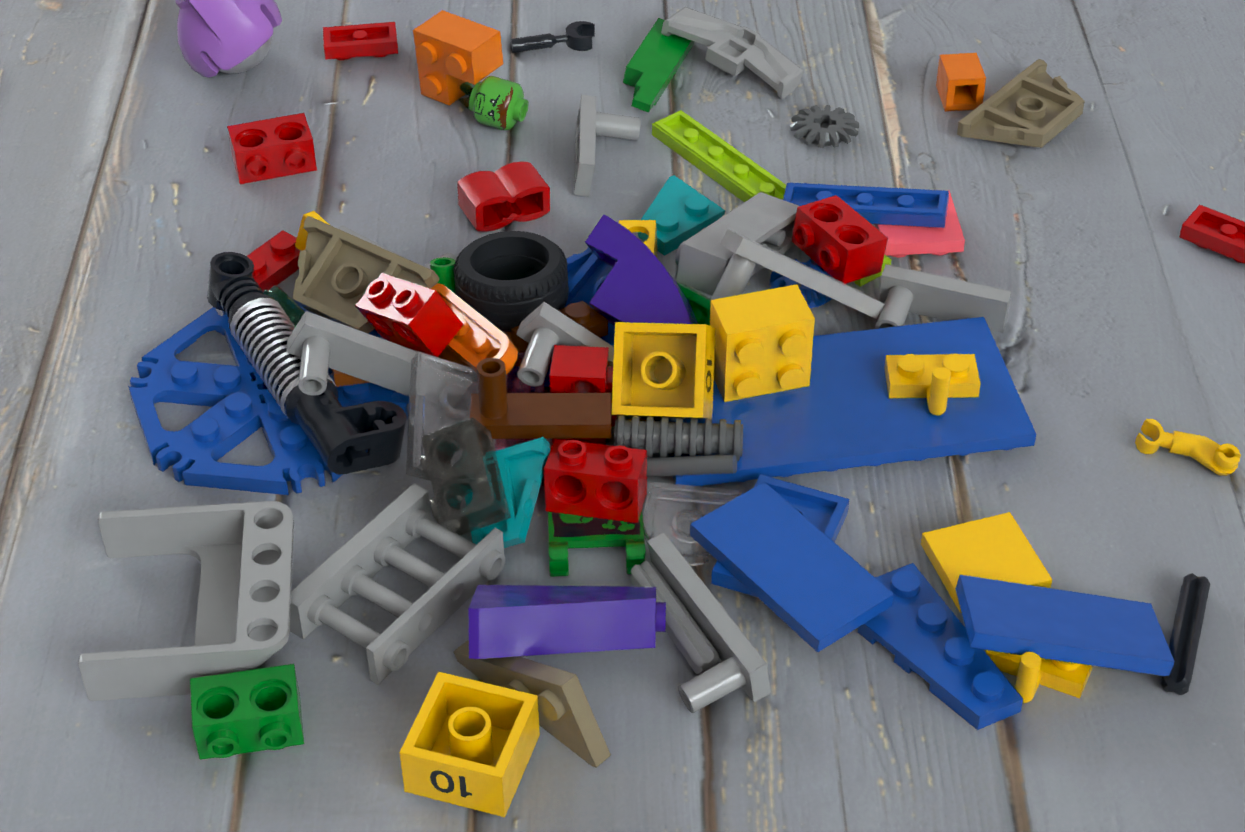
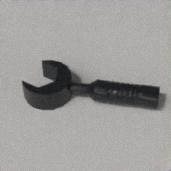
[510,21,595,53]

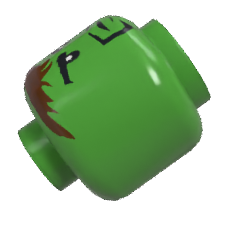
[469,76,529,130]

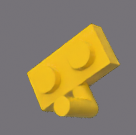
[884,354,981,416]
[985,650,1093,703]

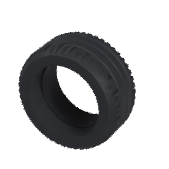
[454,231,569,332]

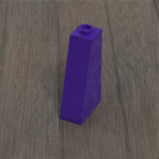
[468,585,666,659]

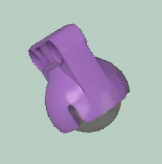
[175,0,282,78]

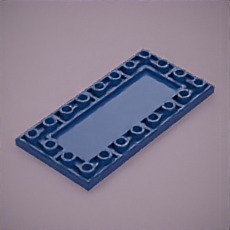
[658,317,1036,489]

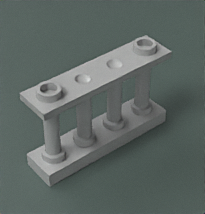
[290,483,505,685]

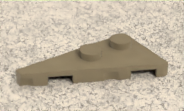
[453,640,611,768]

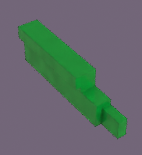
[623,18,695,113]

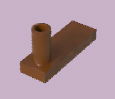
[469,358,611,439]

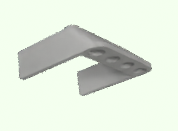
[78,501,294,701]

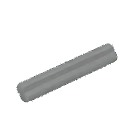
[631,561,719,675]

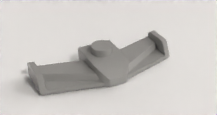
[661,7,804,99]

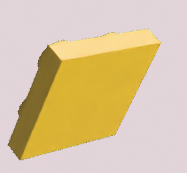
[921,512,1052,613]

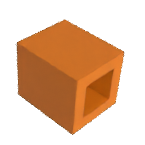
[936,53,986,111]

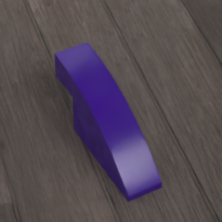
[585,214,698,326]

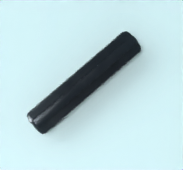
[1161,573,1210,695]

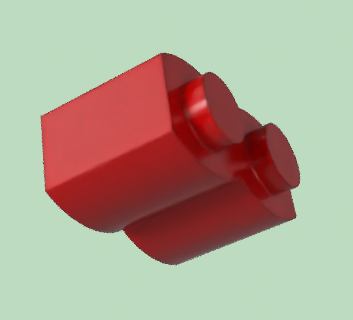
[457,161,550,232]

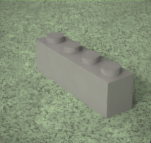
[675,192,799,295]

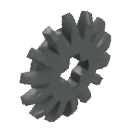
[790,105,859,148]

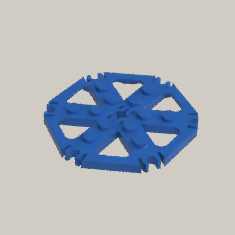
[128,296,413,495]

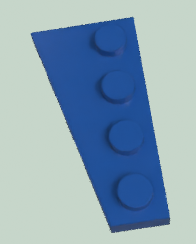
[858,563,1023,730]

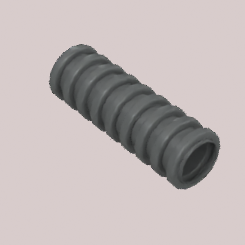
[614,415,743,461]

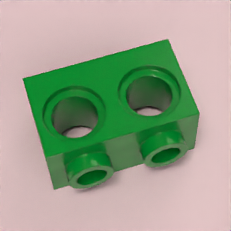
[190,664,304,760]

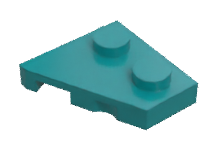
[638,175,725,256]
[459,437,551,548]

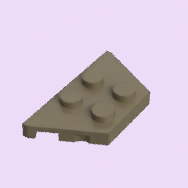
[957,59,1085,148]
[292,216,440,334]

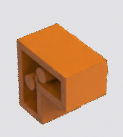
[413,10,504,106]

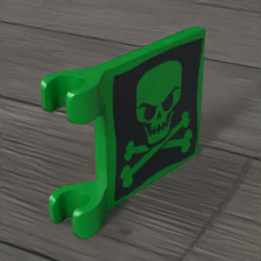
[548,512,646,577]

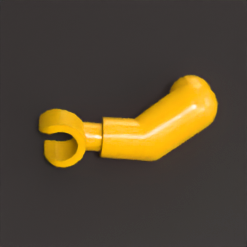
[1135,419,1241,476]

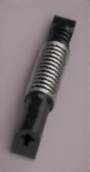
[207,252,407,475]

